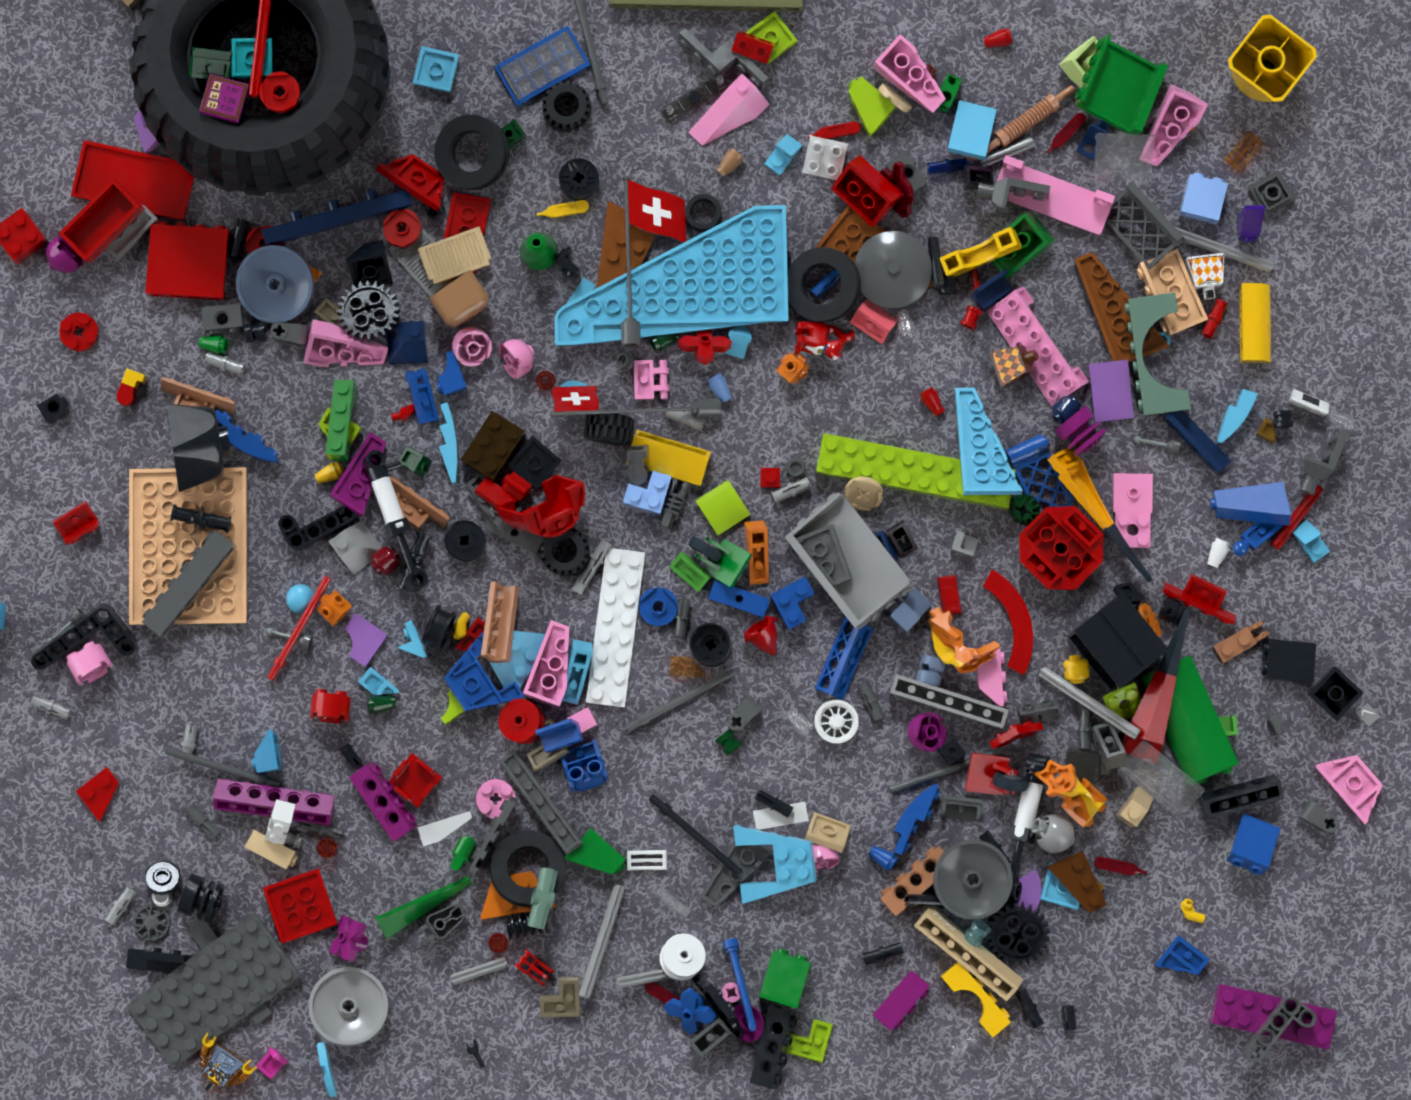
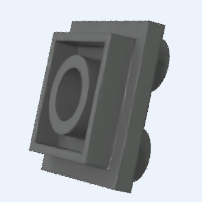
[1248,170,1296,217]

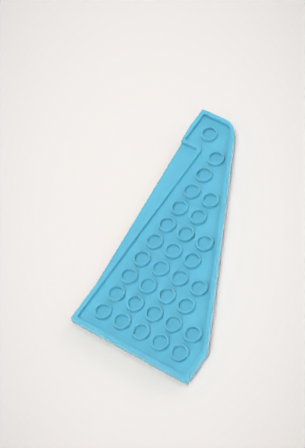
[555,205,788,346]

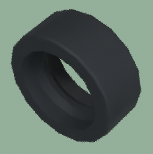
[685,194,721,232]

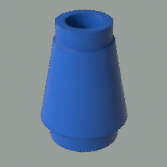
[868,846,899,871]

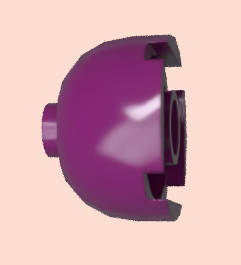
[46,234,85,274]
[907,712,947,752]

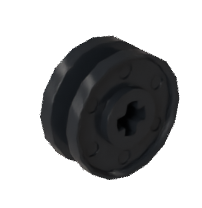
[559,158,599,200]
[444,520,487,562]

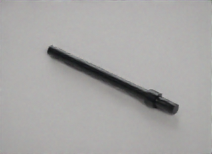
[649,794,743,876]

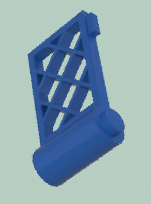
[1005,434,1075,507]

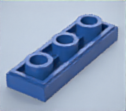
[708,580,770,618]

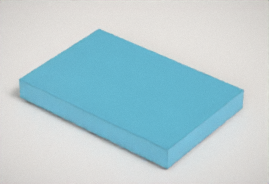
[947,100,997,160]

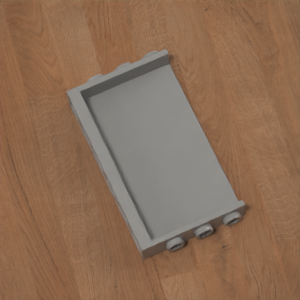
[785,492,914,629]

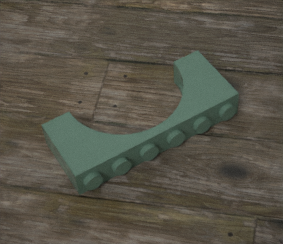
[1125,292,1191,415]

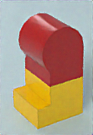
[116,368,147,407]

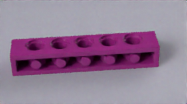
[213,779,335,826]

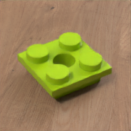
[1103,682,1141,719]

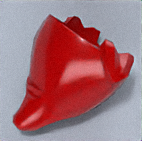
[744,616,778,656]

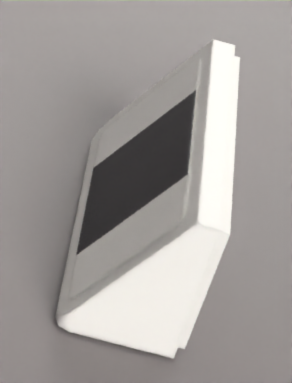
[1288,389,1329,417]

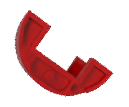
[496,474,585,537]

